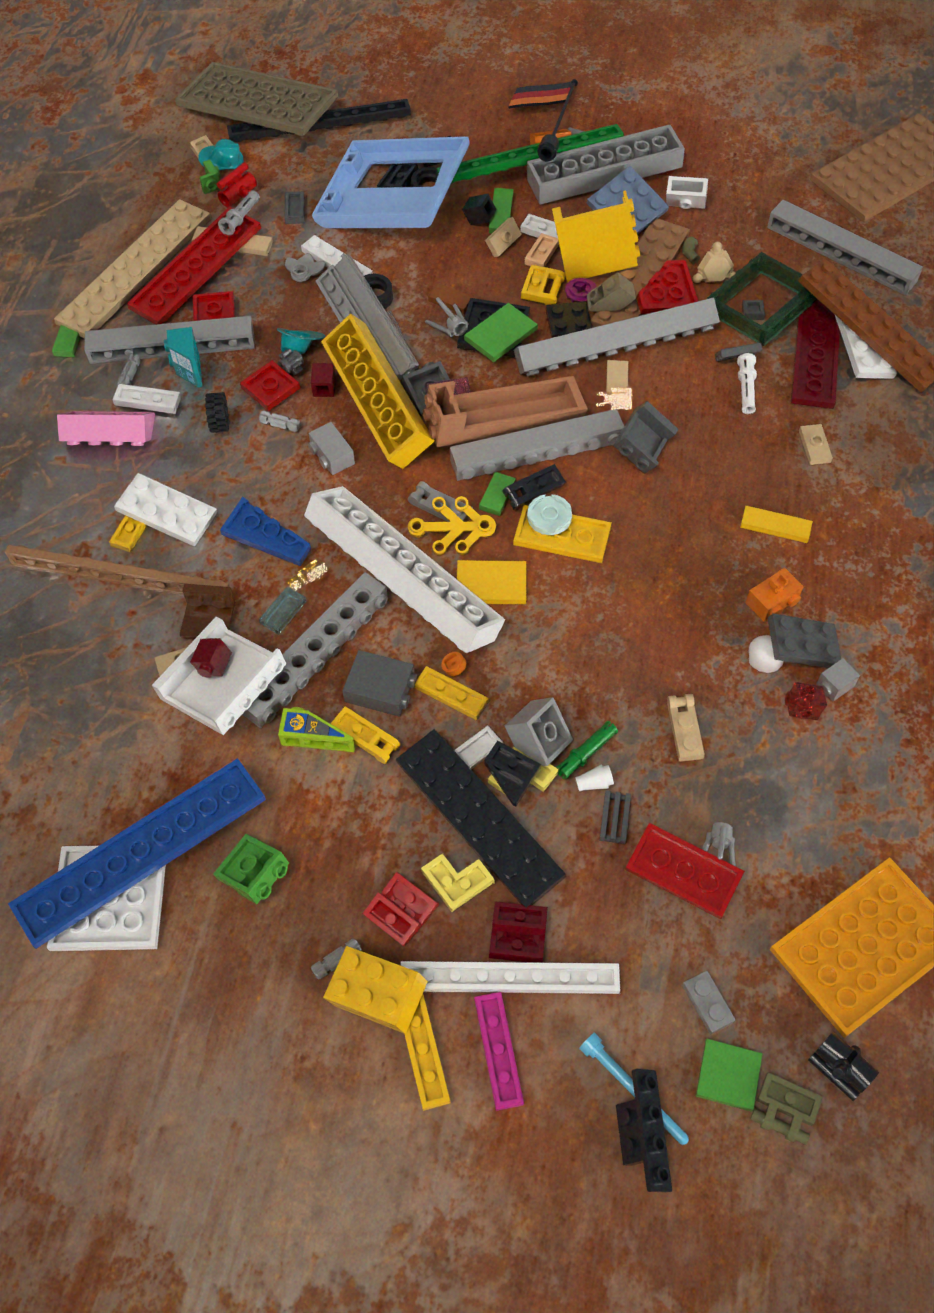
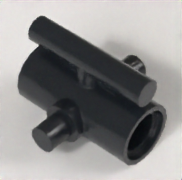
[808,1032,879,1101]

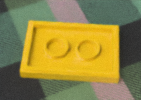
[457,560,526,604]

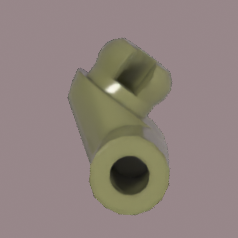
[682,237,700,264]

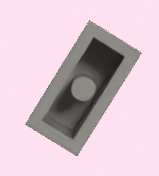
[308,422,355,475]

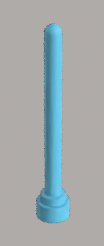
[579,1032,689,1145]

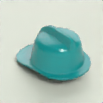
[198,139,244,170]
[277,328,326,354]

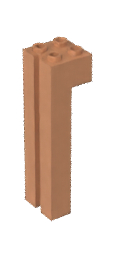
[423,376,587,447]

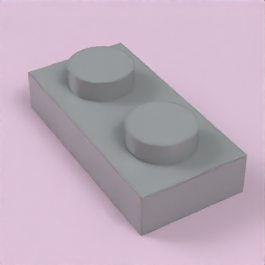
[682,971,736,1035]

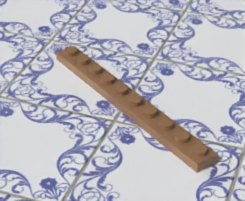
[5,545,229,595]

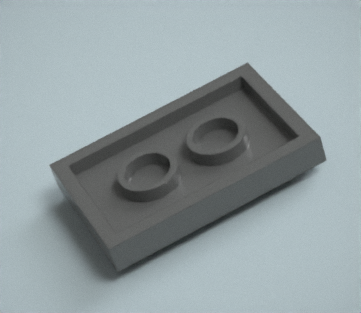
[768,613,841,668]

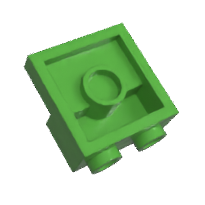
[213,834,289,904]

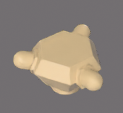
[693,242,738,283]

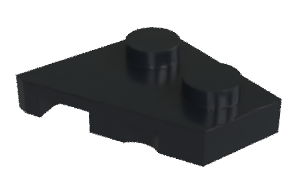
[484,740,541,807]

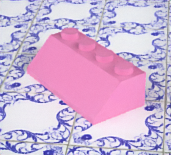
[57,411,155,446]

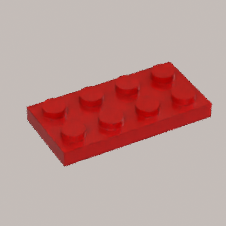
[625,823,745,919]

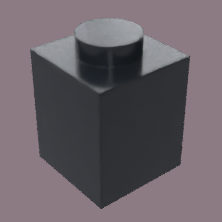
[462,194,497,225]

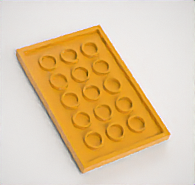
[769,857,934,1038]

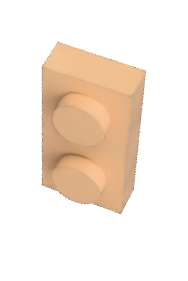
[525,233,559,267]

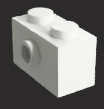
[666,176,708,209]

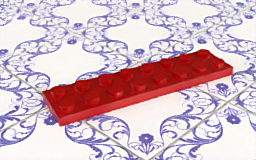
[127,206,261,325]

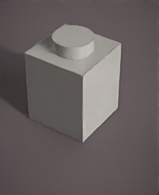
[816,658,860,702]

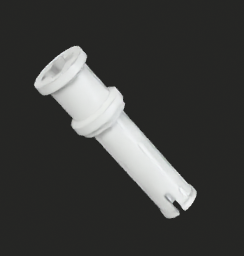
[737,353,757,414]

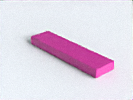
[474,992,524,1111]

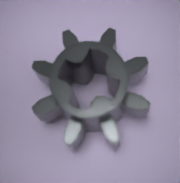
[278,349,304,376]

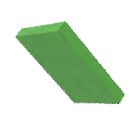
[464,303,538,362]

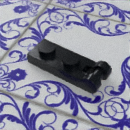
[502,464,566,510]

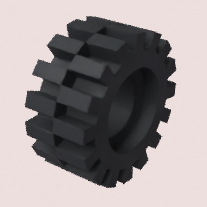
[205,392,229,433]

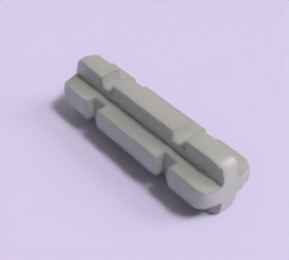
[117,354,141,385]
[259,410,301,432]
[311,939,361,979]

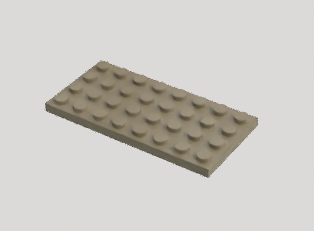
[175,62,338,136]

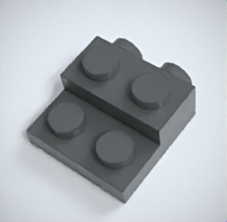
[401,361,457,416]

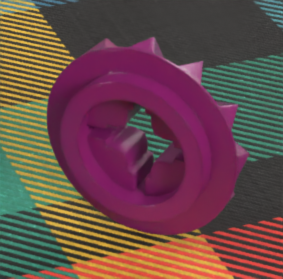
[565,278,597,304]

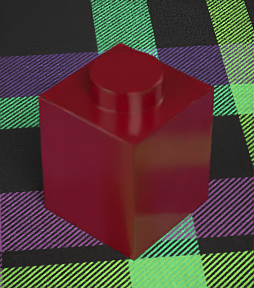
[311,363,336,397]
[190,638,232,678]

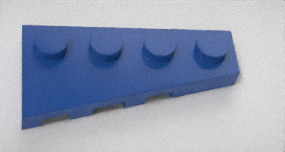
[220,497,311,566]

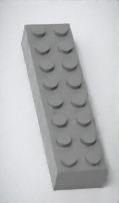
[527,125,685,204]

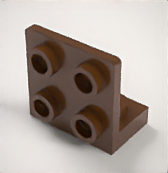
[180,583,235,639]

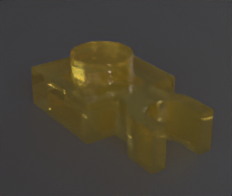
[596,388,633,411]
[286,559,329,591]

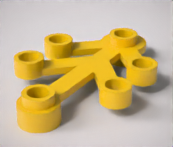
[408,496,496,556]

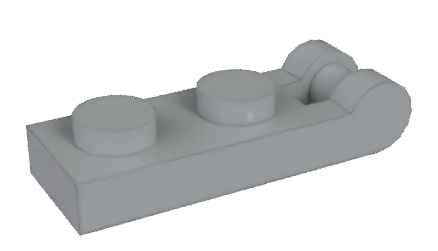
[408,481,473,522]

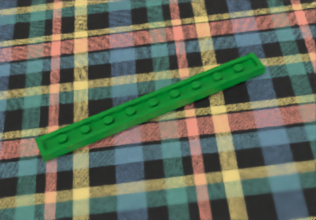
[437,124,624,184]

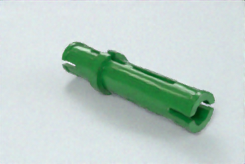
[556,721,618,780]

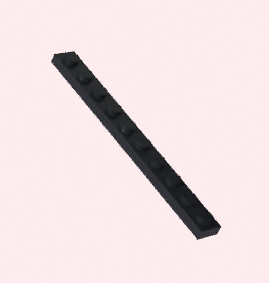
[227,99,411,142]

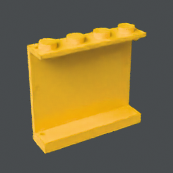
[552,190,640,283]

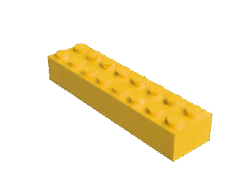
[321,313,434,469]

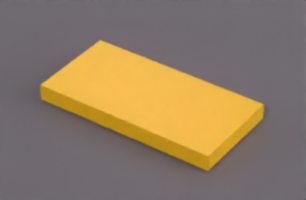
[513,505,612,563]

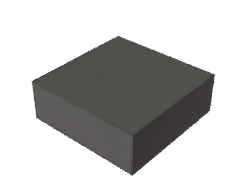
[742,300,765,320]

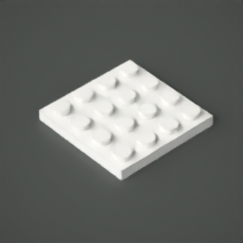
[47,846,166,951]

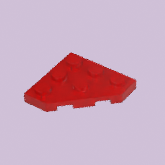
[636,260,698,314]

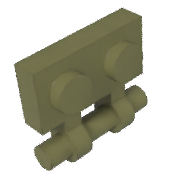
[750,1072,823,1145]

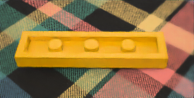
[404,994,450,1111]

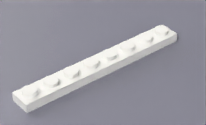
[401,961,620,994]

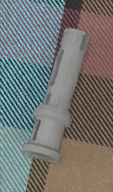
[218,190,260,235]

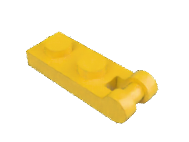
[330,706,401,764]

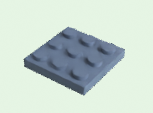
[586,166,669,235]

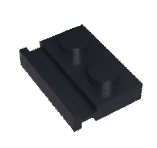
[377,163,419,188]

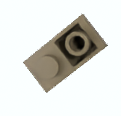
[587,272,636,312]

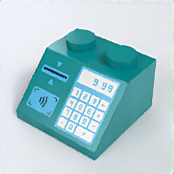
[164,327,203,388]

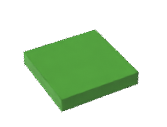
[695,1039,762,1112]

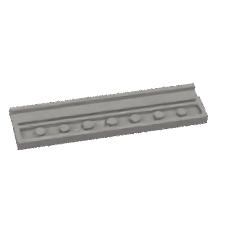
[316,253,419,381]

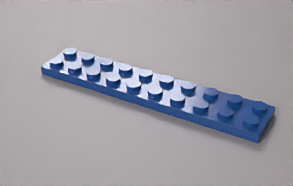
[8,758,266,949]

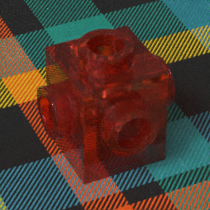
[785,682,827,720]

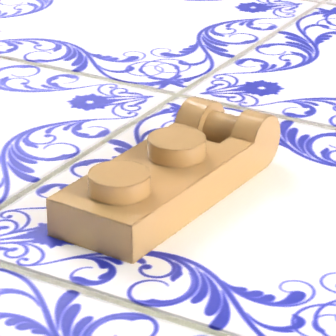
[667,694,705,761]

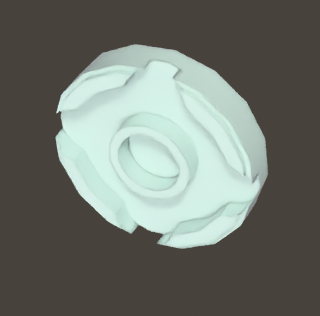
[527,494,572,535]

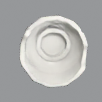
[748,635,784,673]

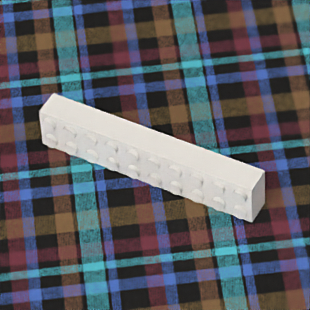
[304,486,505,653]

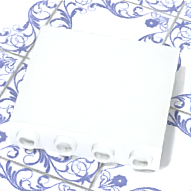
[152,617,286,735]

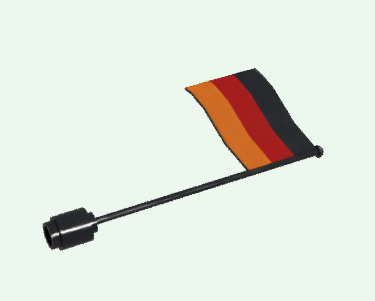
[508,79,578,162]

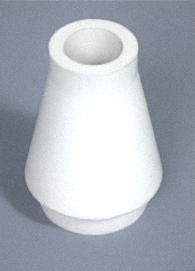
[575,764,614,792]

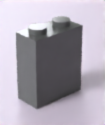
[342,650,417,717]

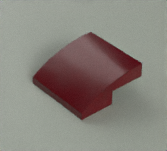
[489,901,548,963]

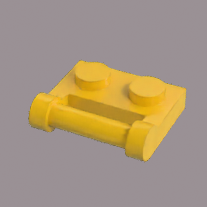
[521,265,566,305]

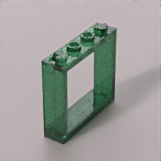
[707,252,818,346]

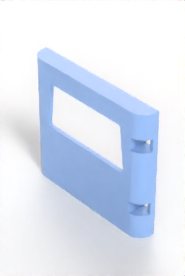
[312,137,470,228]

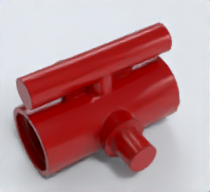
[216,162,257,208]

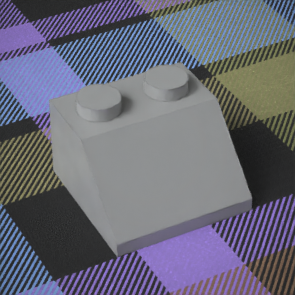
[505,697,573,766]

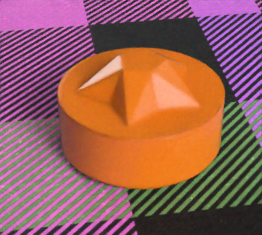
[441,652,466,676]

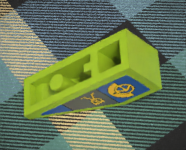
[278,707,355,752]

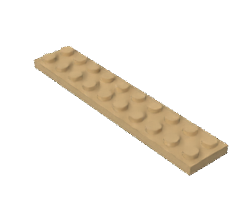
[54,199,211,339]

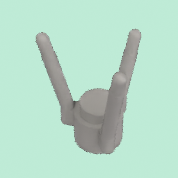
[425,297,469,337]
[702,822,737,889]

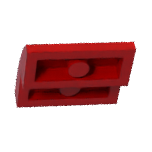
[362,872,439,946]

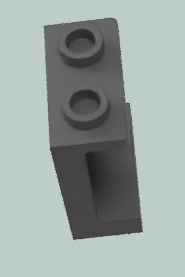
[613,401,678,473]

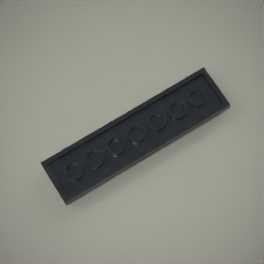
[396,729,566,907]

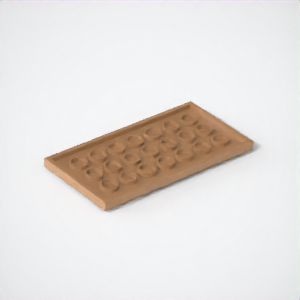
[810,113,934,222]

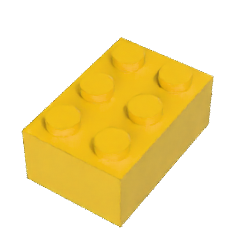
[323,946,428,1034]

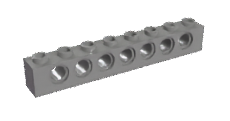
[242,572,388,729]

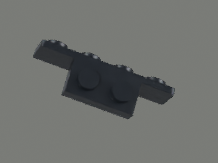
[616,1068,672,1193]

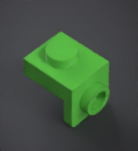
[200,159,221,194]

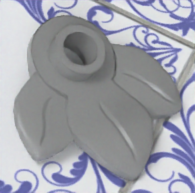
[285,253,325,282]

